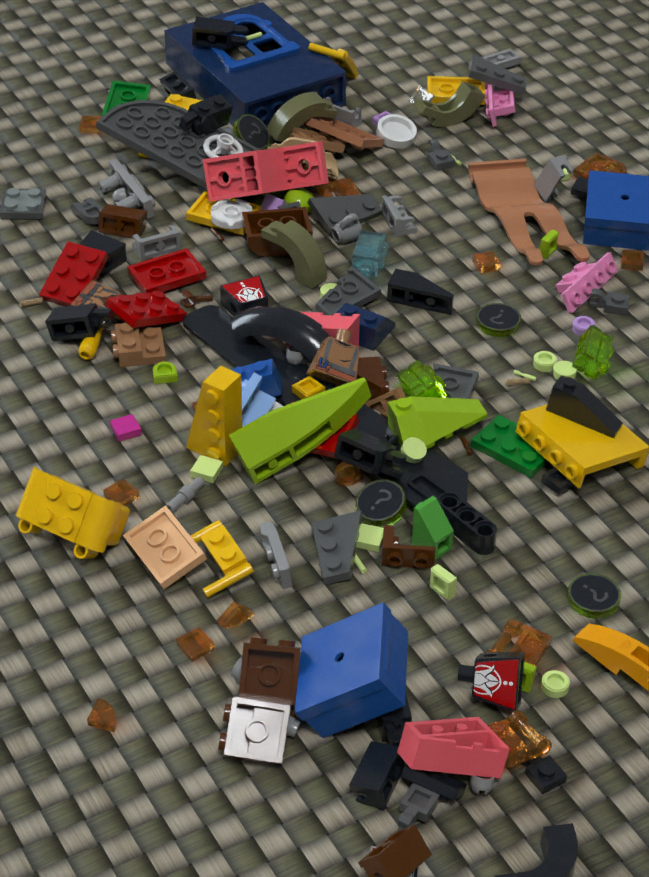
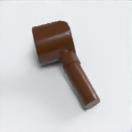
[180,290,213,308]

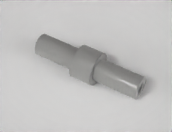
[166,477,205,513]

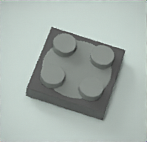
[0,188,47,219]

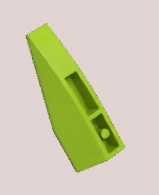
[229,377,371,484]

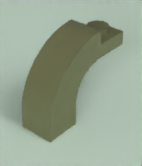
[413,81,485,127]
[266,92,338,141]
[261,220,327,289]

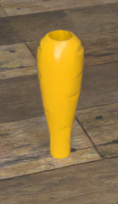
[78,328,104,360]

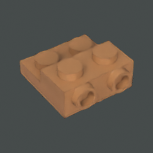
[289,127,345,154]
[111,322,166,368]

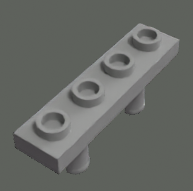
[98,158,155,219]

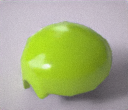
[284,188,315,213]

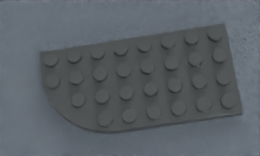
[95,100,260,200]

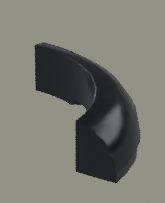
[232,306,335,363]

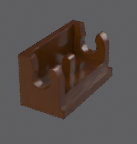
[99,204,147,238]
[358,825,432,877]

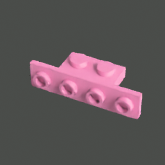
[485,83,516,127]
[555,252,618,313]

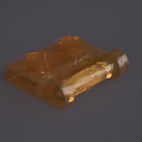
[573,152,627,179]
[316,178,362,197]
[485,619,552,666]
[487,710,552,768]

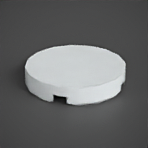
[210,199,253,229]

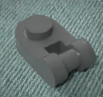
[71,197,103,226]

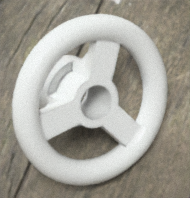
[203,133,244,158]

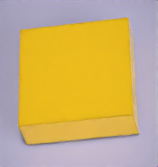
[292,376,325,399]

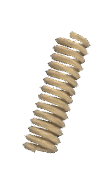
[19,297,43,307]
[506,377,530,386]

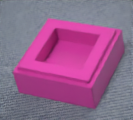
[110,414,142,441]

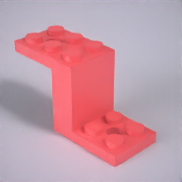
[202,141,329,202]

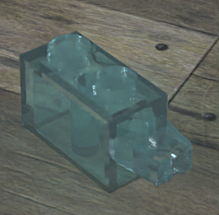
[352,230,389,279]

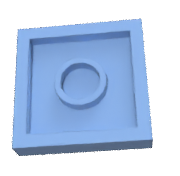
[241,373,276,427]

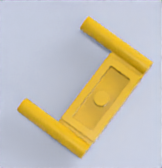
[308,43,359,79]
[190,520,254,598]

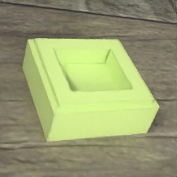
[190,455,223,483]
[356,523,384,552]
[430,564,457,601]

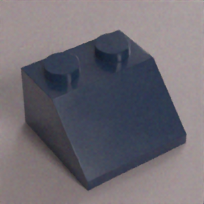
[336,303,396,351]

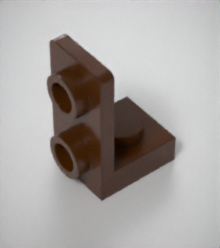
[381,525,435,569]

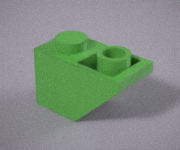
[412,496,454,560]

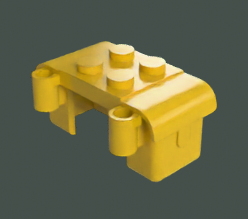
[16,466,130,559]

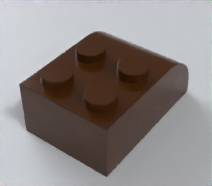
[242,207,313,257]

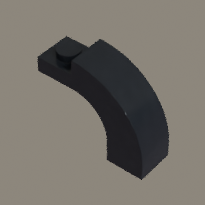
[494,823,578,877]

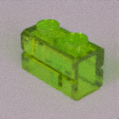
[572,325,614,380]
[396,360,447,398]

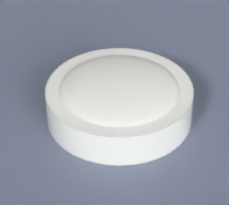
[376,114,417,149]

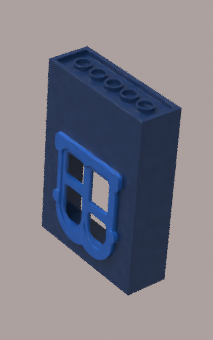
[164,2,346,133]

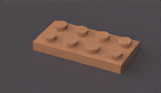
[303,117,385,150]

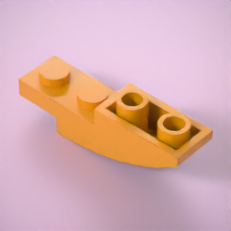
[572,623,649,691]

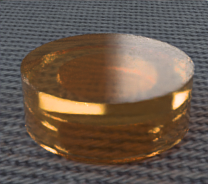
[335,462,361,486]

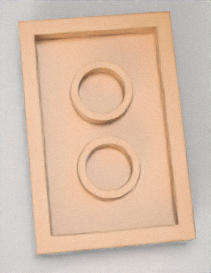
[123,505,207,590]

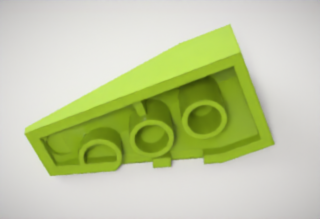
[388,396,488,449]

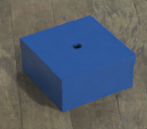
[583,170,649,251]
[294,602,408,738]

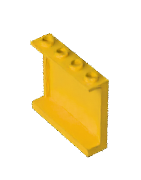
[515,405,649,488]

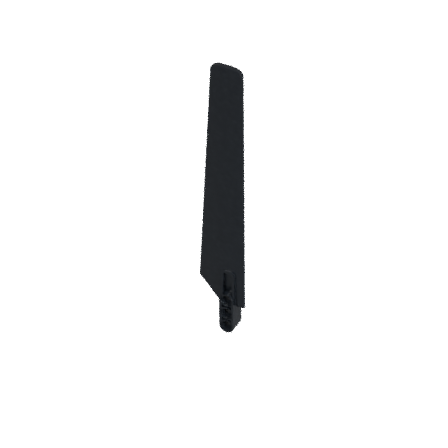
[183,305,497,555]

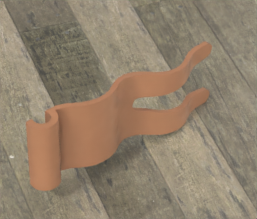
[468,158,590,266]

